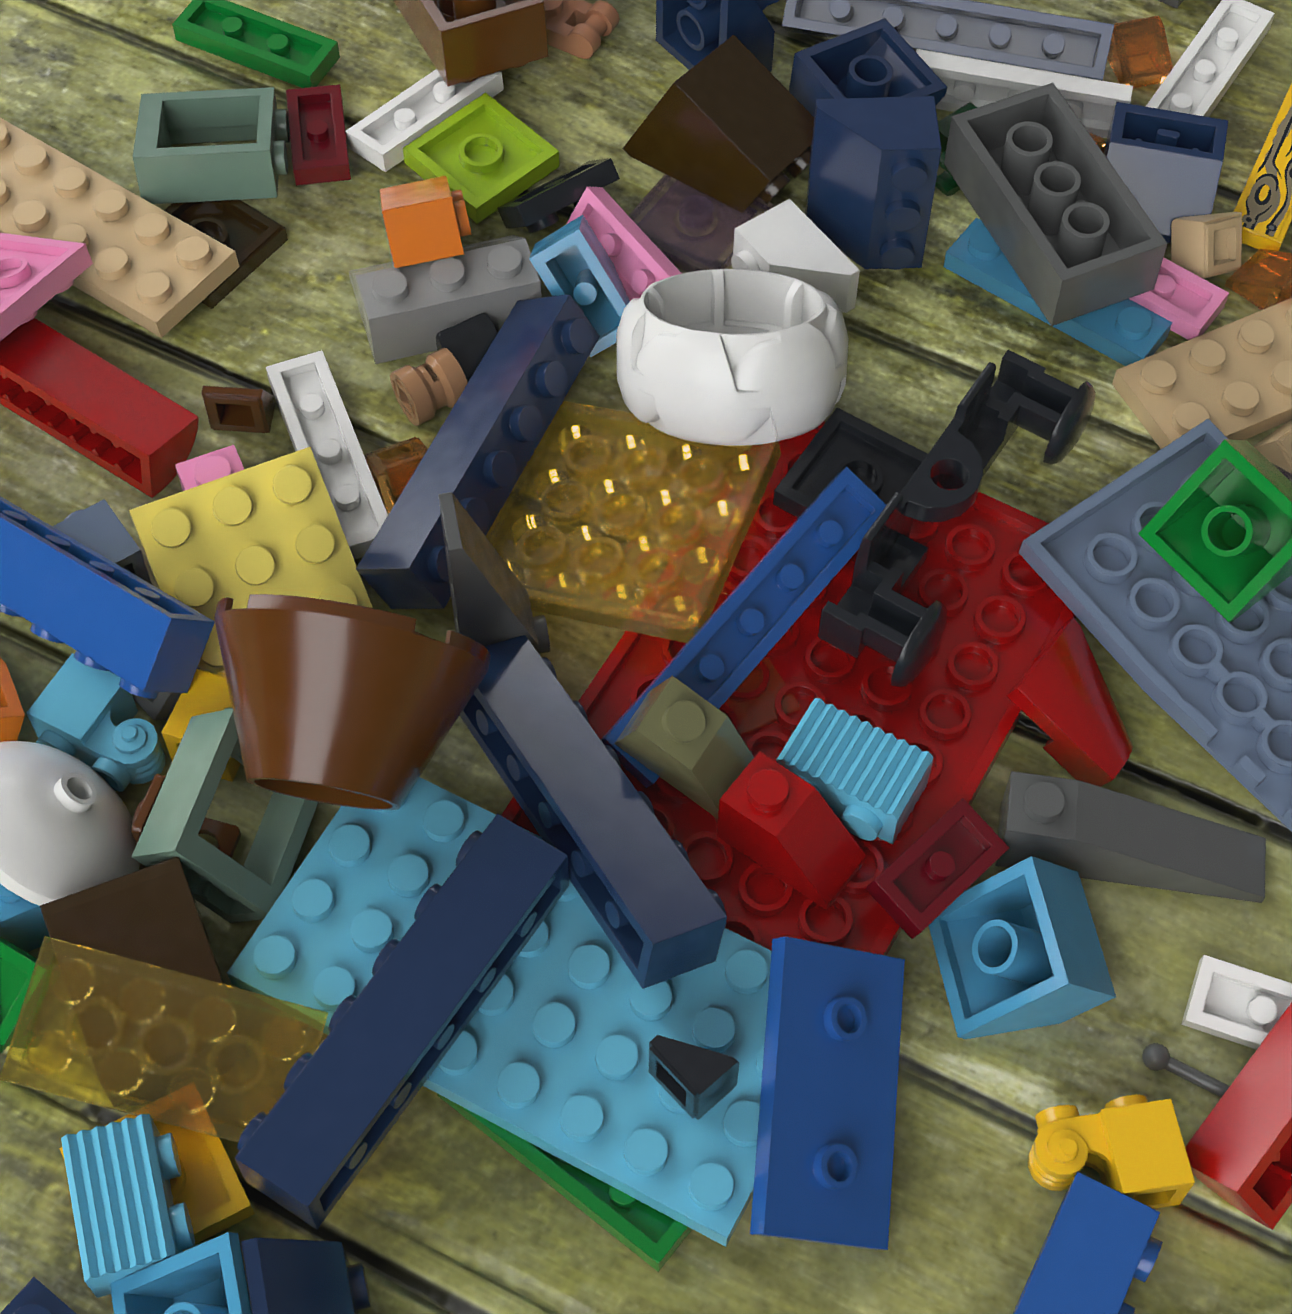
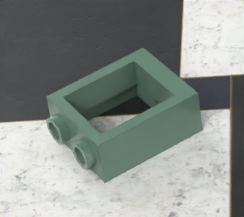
[132,87,290,204]
[132,708,318,923]

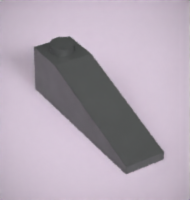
[438,492,550,655]
[995,771,1266,903]

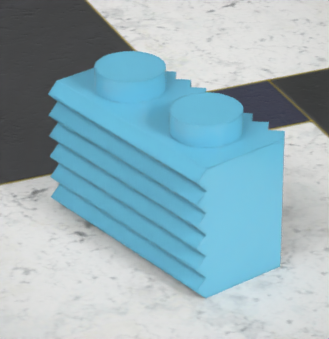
[776,698,934,844]
[61,1114,195,1298]

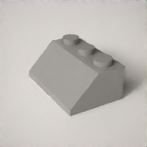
[349,235,542,364]

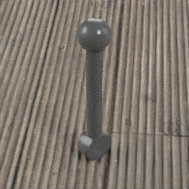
[1142,1043,1230,1097]

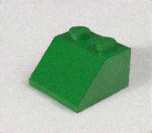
[1138,439,1292,622]

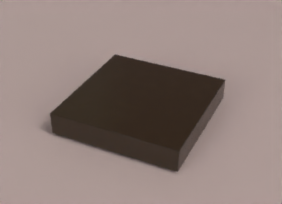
[164,200,288,309]

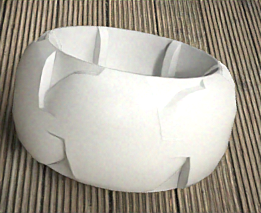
[617,269,849,447]

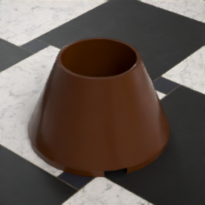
[214,594,491,810]

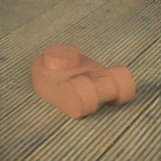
[543,0,620,59]

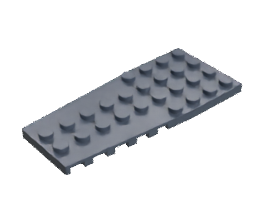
[1019,419,1292,832]

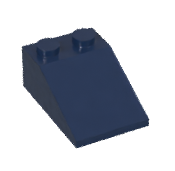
[656,0,775,72]

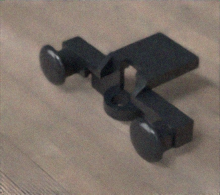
[773,350,1096,687]

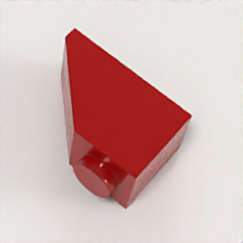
[717,751,866,910]

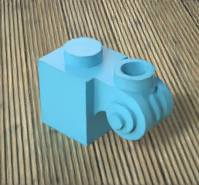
[26,653,166,792]

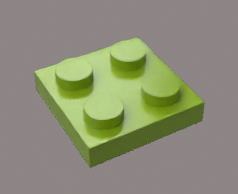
[403,92,560,224]

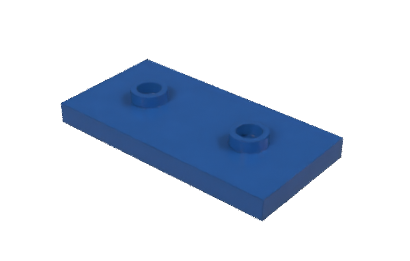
[750,936,905,1250]

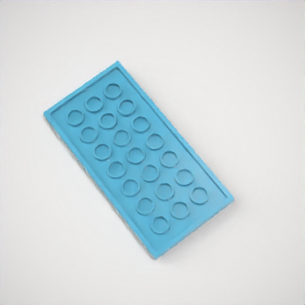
[227,777,771,1247]

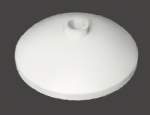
[0,741,140,906]

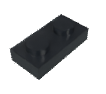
[497,158,620,233]

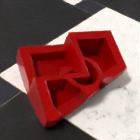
[1007,617,1133,787]

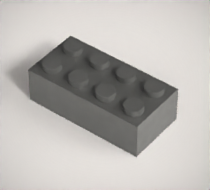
[944,83,1168,326]

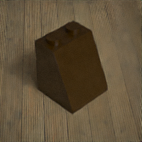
[622,35,814,213]
[40,857,249,1107]

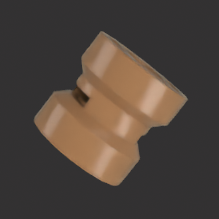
[390,348,468,426]

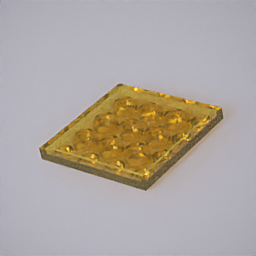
[486,401,781,643]

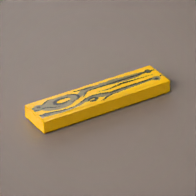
[1233,83,1292,255]

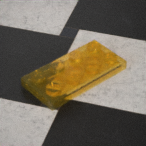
[0,936,328,1142]

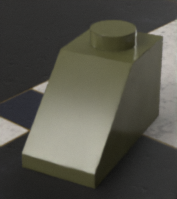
[614,676,754,819]

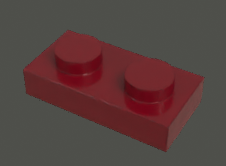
[286,84,351,186]
[865,798,1009,939]

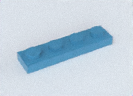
[943,218,1172,366]

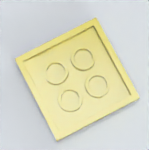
[129,447,373,674]

